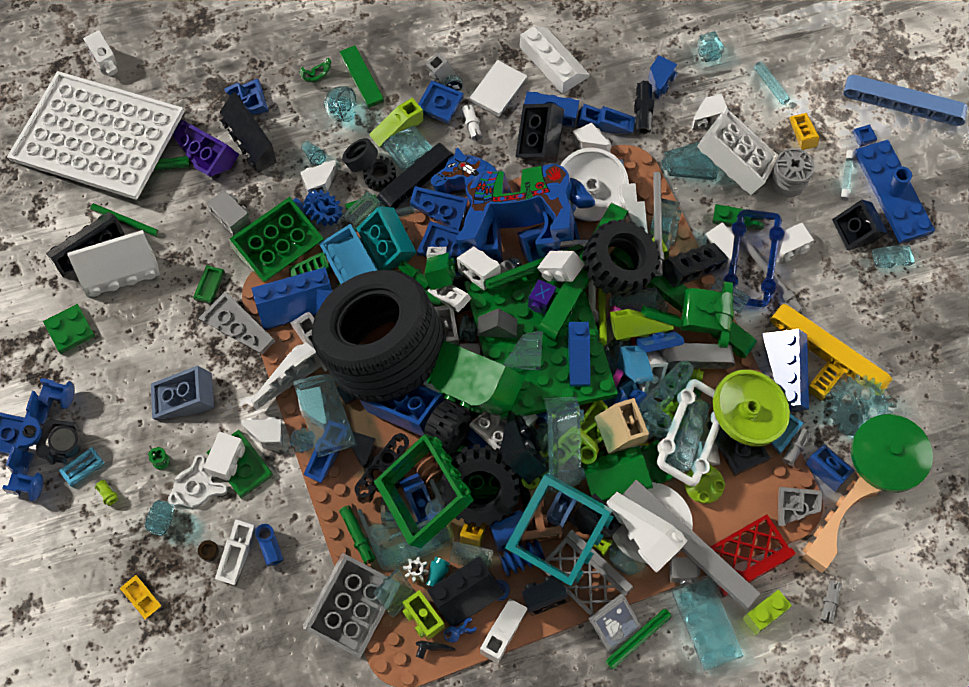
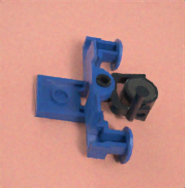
[0,378,82,502]

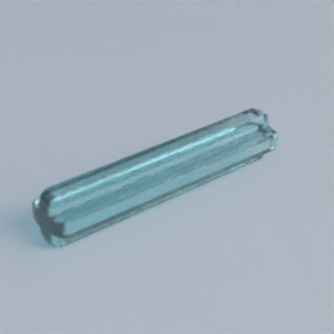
[754,61,790,105]

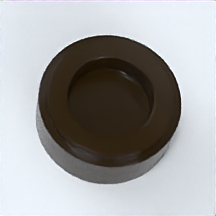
[197,540,219,562]

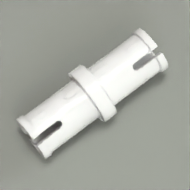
[462,105,483,141]

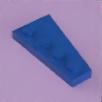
[417,221,465,259]

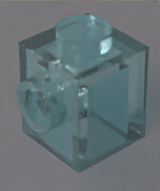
[697,31,724,62]

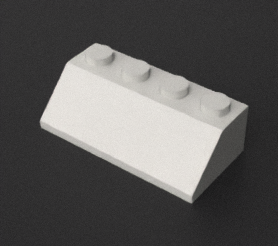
[520,26,590,94]

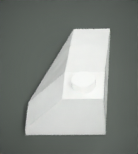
[251,342,321,410]
[606,492,688,573]

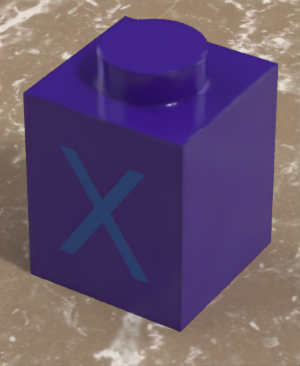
[528,279,556,314]

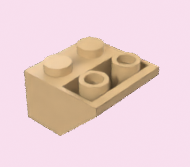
[595,398,649,454]

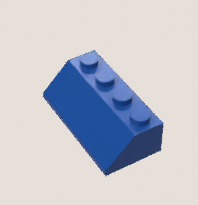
[251,267,332,330]

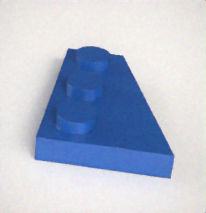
[410,186,468,231]

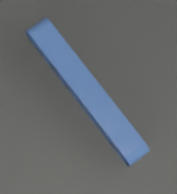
[843,75,968,126]

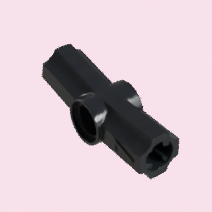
[634,81,654,134]

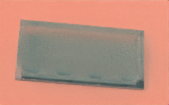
[293,374,356,458]

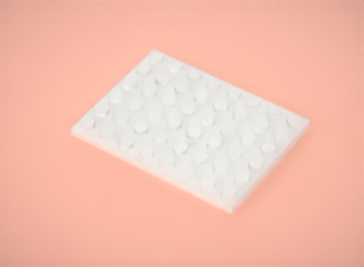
[7,71,185,200]

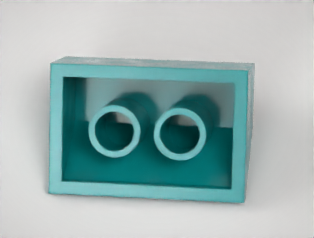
[356,206,417,270]

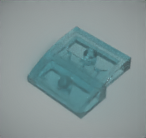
[382,126,432,170]

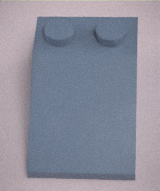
[151,365,214,420]

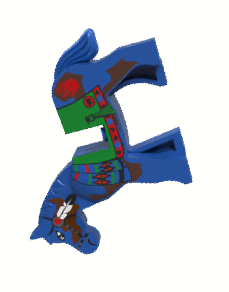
[431,148,595,261]

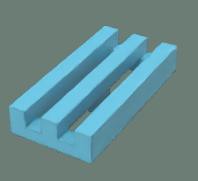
[59,447,104,487]

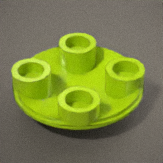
[684,464,725,504]

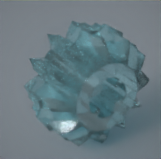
[145,500,175,536]

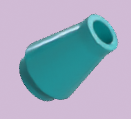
[426,557,450,587]

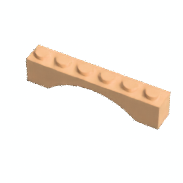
[802,473,881,573]

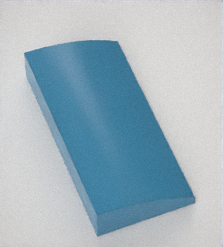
[319,224,378,284]

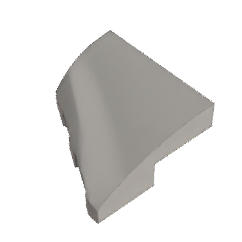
[778,487,823,526]

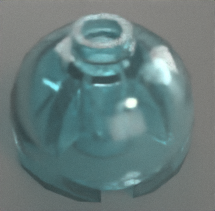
[324,86,357,122]

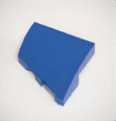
[224,79,269,114]

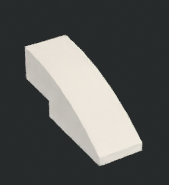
[618,183,648,233]
[215,519,258,585]

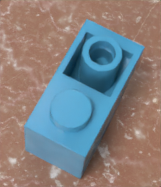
[618,346,653,384]

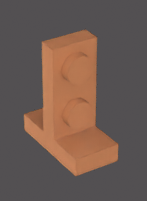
[521,489,563,545]

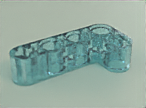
[638,361,694,438]

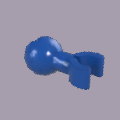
[444,618,477,643]

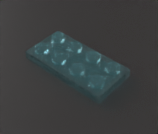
[672,578,744,671]

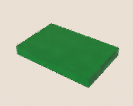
[206,429,274,499]

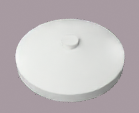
[560,148,629,222]

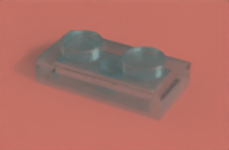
[449,541,494,568]

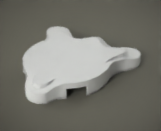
[168,454,228,508]

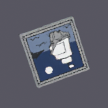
[588,594,642,653]

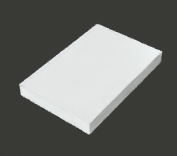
[469,60,527,117]

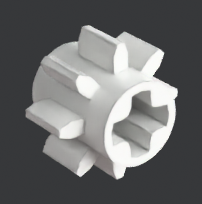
[403,557,429,584]

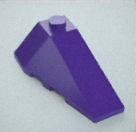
[172,119,240,177]

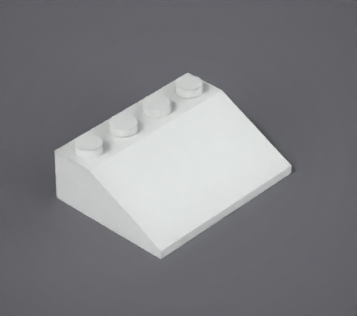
[697,108,778,195]
[67,230,161,297]

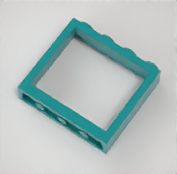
[505,473,613,586]

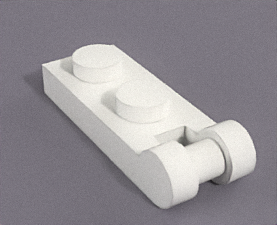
[428,285,472,312]

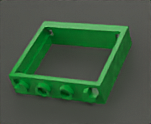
[374,434,474,548]

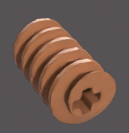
[405,445,443,487]

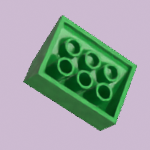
[229,196,324,283]

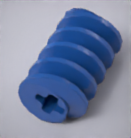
[499,539,545,577]

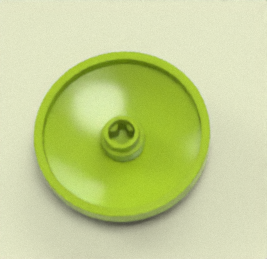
[713,370,790,446]

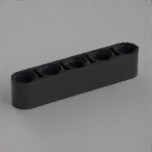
[377,143,454,209]

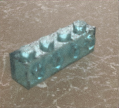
[665,395,710,472]

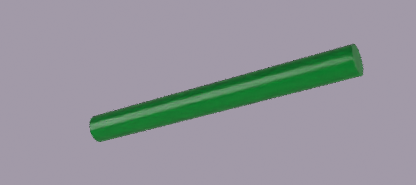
[90,203,159,237]

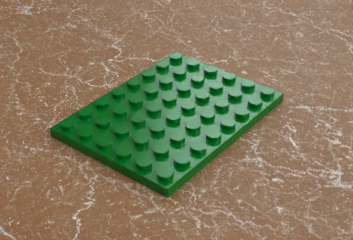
[464,271,618,421]

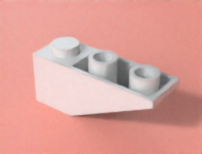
[480,599,528,664]

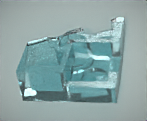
[503,331,543,372]

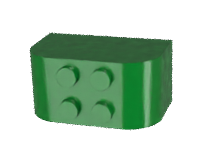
[430,340,526,416]

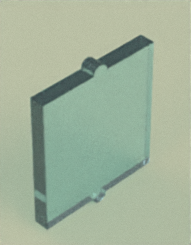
[373,568,416,618]

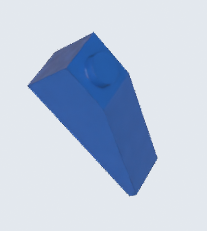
[567,322,590,386]

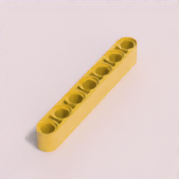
[770,304,892,396]

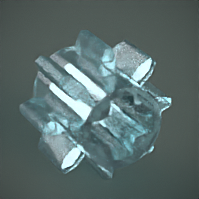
[290,427,315,453]

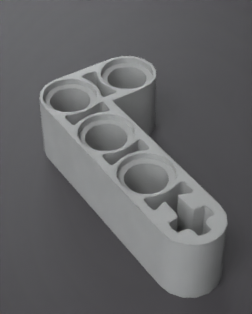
[658,343,735,375]

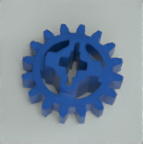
[303,189,343,226]

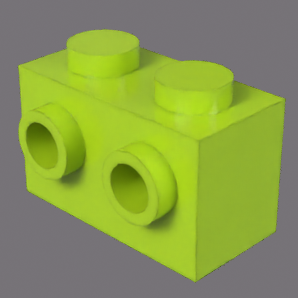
[402,590,445,641]

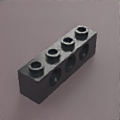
[663,243,729,288]

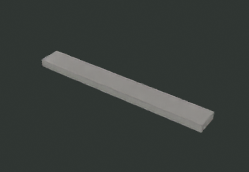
[623,480,760,610]

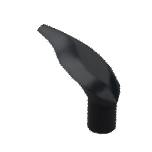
[415,640,456,659]

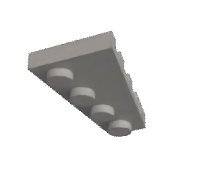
[198,292,276,355]

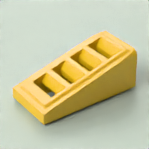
[789,113,819,150]
[809,361,844,401]

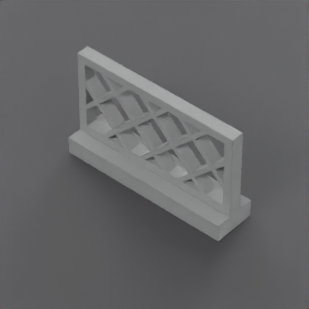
[543,530,633,616]

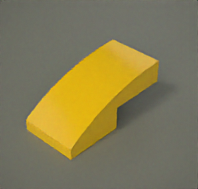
[120,575,161,620]

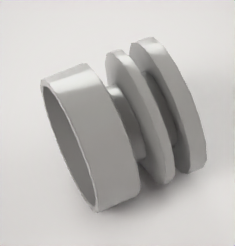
[770,148,815,197]

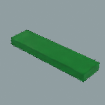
[339,45,384,108]

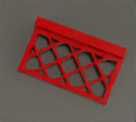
[710,514,796,598]

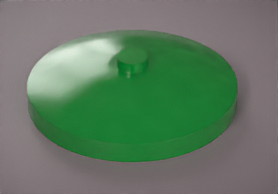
[851,414,933,493]

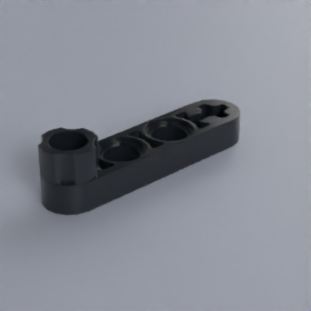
[355,433,409,504]

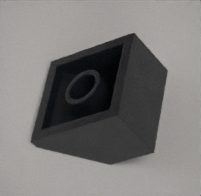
[832,199,888,251]
[521,575,570,616]

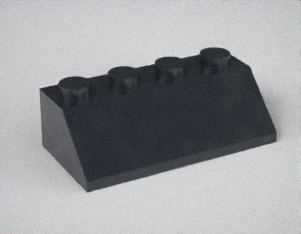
[219,92,277,173]
[46,212,125,277]

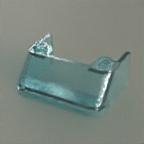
[544,397,585,492]
[357,479,455,571]

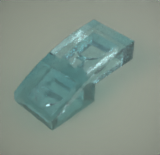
[872,246,915,268]

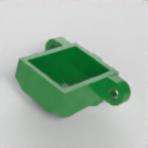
[680,281,734,348]

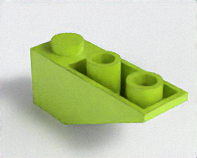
[369,97,424,148]
[610,309,674,341]

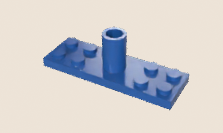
[854,140,935,244]

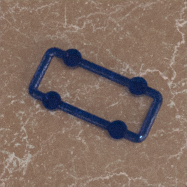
[723,209,784,307]

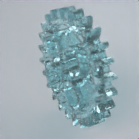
[827,375,893,438]

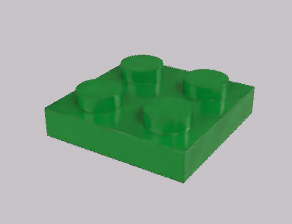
[43,304,95,354]

